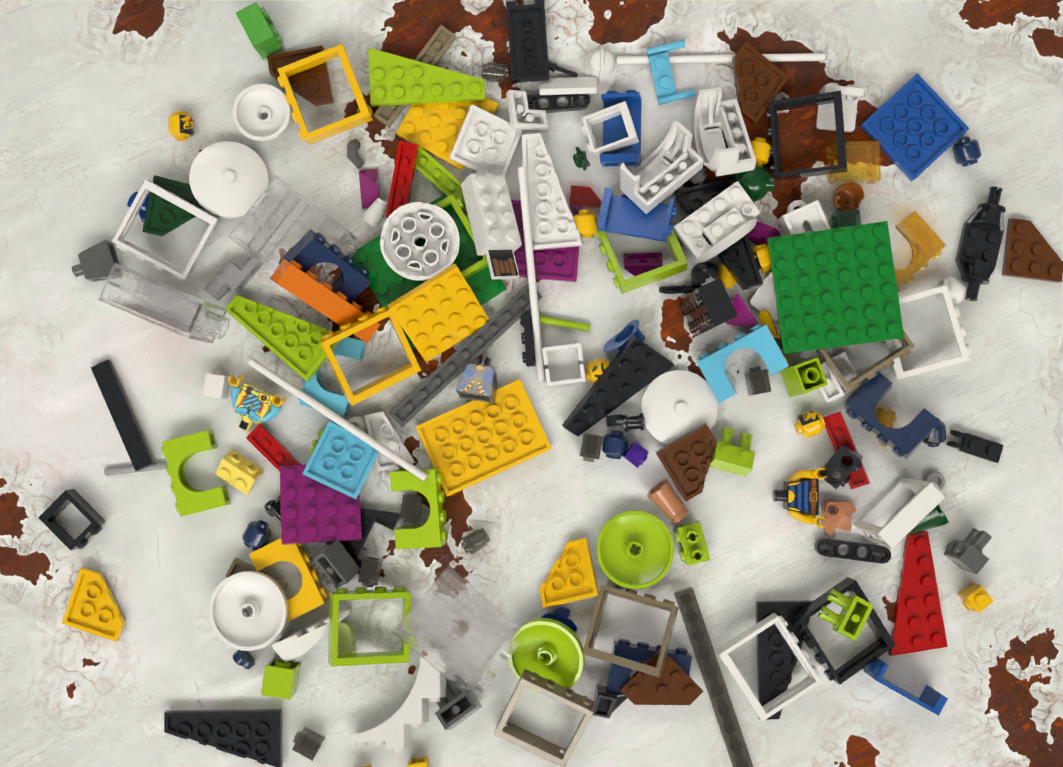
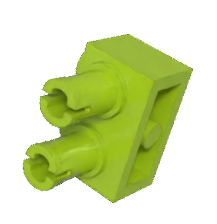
[709,427,755,477]
[674,520,710,566]
[818,588,874,641]

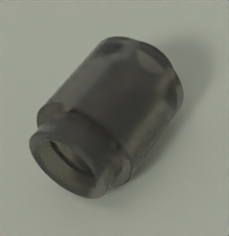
[482,62,510,83]
[461,528,491,555]

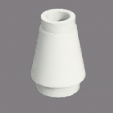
[363,197,388,227]

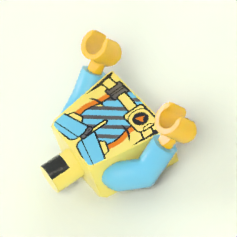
[228,373,287,431]

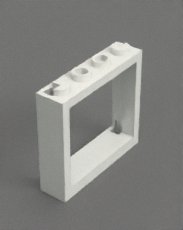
[112,179,220,281]
[886,285,972,379]
[853,478,945,548]
[716,613,821,722]

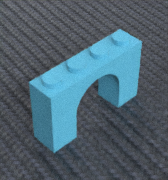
[697,323,789,403]
[298,337,367,416]

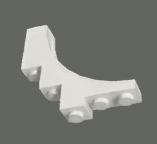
[349,649,447,753]

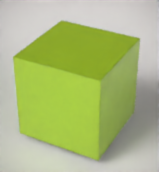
[780,357,828,397]
[261,659,301,700]

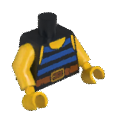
[773,467,827,528]

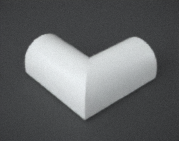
[506,90,548,131]

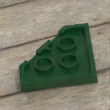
[142,175,206,236]

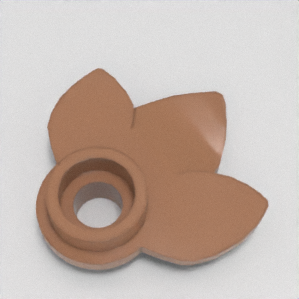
[821,499,856,535]

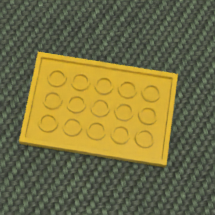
[416,379,552,497]

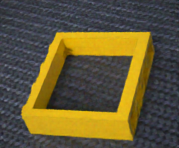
[277,44,373,145]
[318,306,421,406]

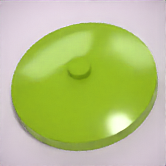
[596,510,674,589]
[508,618,585,694]

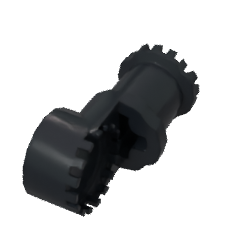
[606,413,645,432]

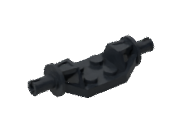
[955,187,1006,301]

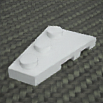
[364,411,416,472]

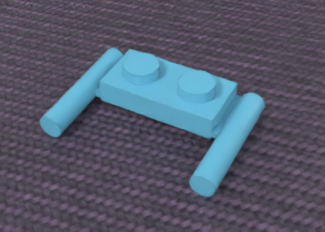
[646,39,696,105]

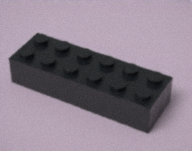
[679,278,738,336]

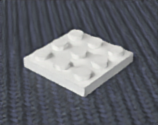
[448,104,523,175]

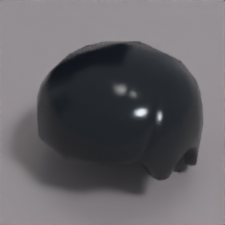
[691,262,720,285]

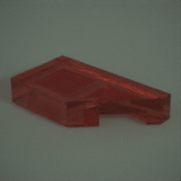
[569,185,602,208]

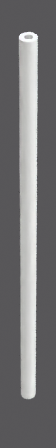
[616,53,825,64]
[518,167,545,381]
[248,358,428,481]

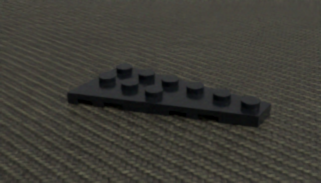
[756,600,814,720]
[164,709,283,767]

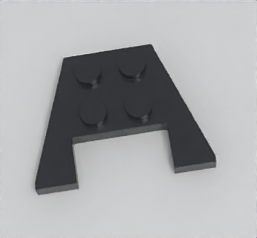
[325,508,401,583]

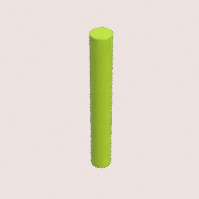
[539,315,591,332]

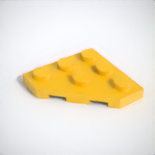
[539,538,600,608]
[62,567,125,642]

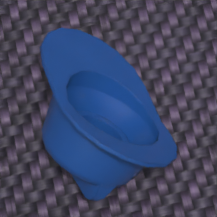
[603,320,645,352]

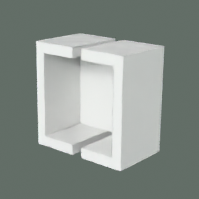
[542,343,586,387]

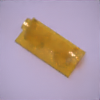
[875,407,897,446]

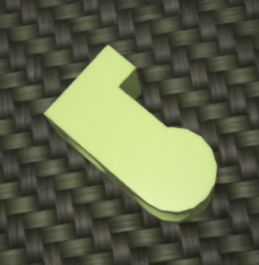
[337,620,357,654]

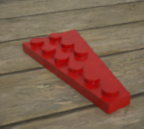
[888,531,948,656]

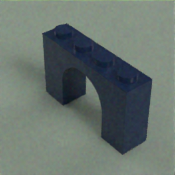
[279,229,372,303]
[845,371,940,459]
[607,639,692,694]

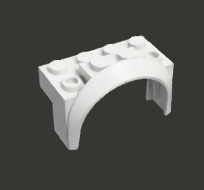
[693,87,756,177]
[620,121,704,214]
[673,181,761,265]

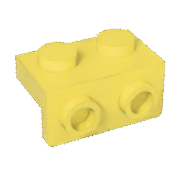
[215,450,264,495]

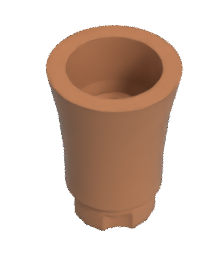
[646,479,689,523]

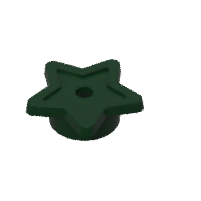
[573,147,590,171]

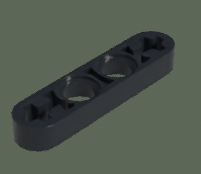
[527,94,590,113]
[814,538,891,564]

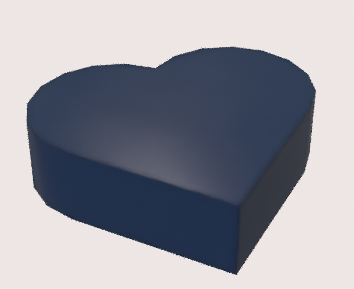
[233,650,255,670]

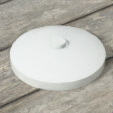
[189,141,269,219]
[640,370,718,445]
[209,571,288,651]

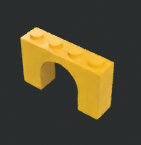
[249,538,328,622]

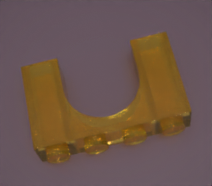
[895,211,946,292]

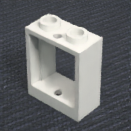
[581,101,639,158]

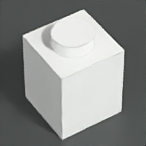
[202,370,230,399]

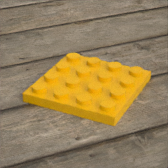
[396,97,499,171]
[388,263,489,362]

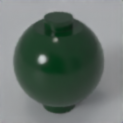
[731,164,775,202]

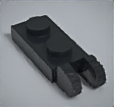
[520,313,536,367]
[946,430,1004,463]

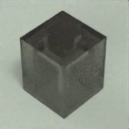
[744,366,772,396]
[579,433,603,462]
[400,493,424,523]
[358,556,383,587]
[292,727,325,761]

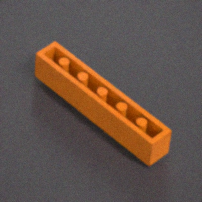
[270,259,380,343]

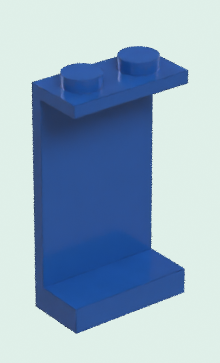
[600,90,642,167]
[597,187,677,242]
[864,658,948,716]

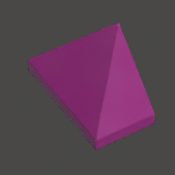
[359,169,380,209]
[747,222,782,246]
[624,252,663,276]
[726,294,759,329]

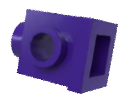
[622,441,649,468]

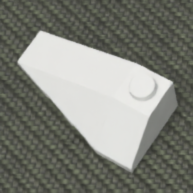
[272,606,353,663]

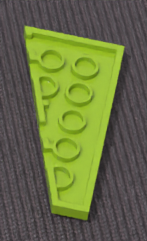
[368,48,486,106]
[225,295,342,381]

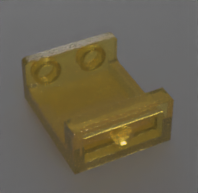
[826,141,881,184]

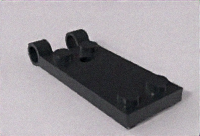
[506,0,549,83]

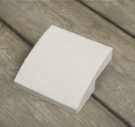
[819,351,863,403]

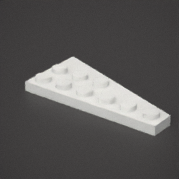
[522,133,584,250]

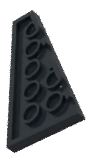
[673,178,763,291]
[562,334,675,437]

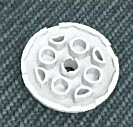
[380,202,460,281]

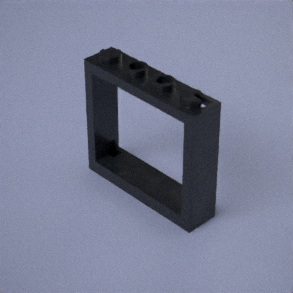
[767,91,848,181]
[792,577,896,685]

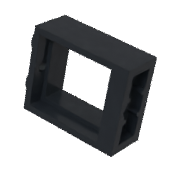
[38,489,106,551]

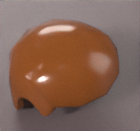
[833,182,865,213]

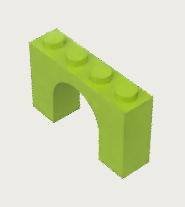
[162,430,231,517]
[390,467,448,549]

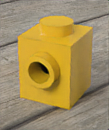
[957,582,994,613]

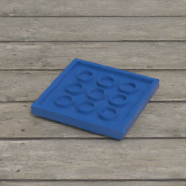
[860,73,969,182]

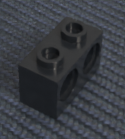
[819,442,863,490]

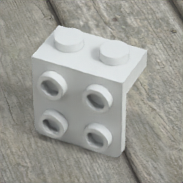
[816,83,864,132]
[749,271,779,323]

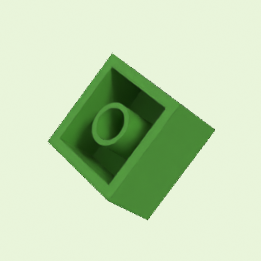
[236,2,283,60]

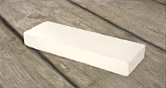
[539,77,597,95]

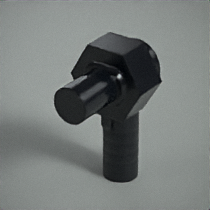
[264,495,281,521]

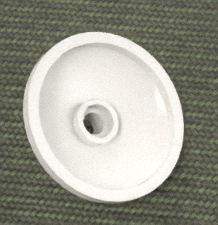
[233,84,291,142]

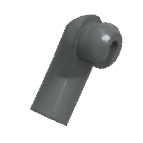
[347,139,365,169]

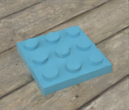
[302,421,379,499]

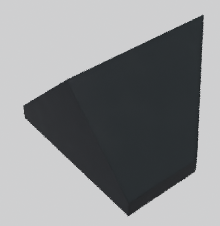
[593,685,627,719]

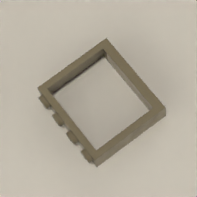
[817,330,914,391]
[582,583,679,678]
[494,669,595,767]

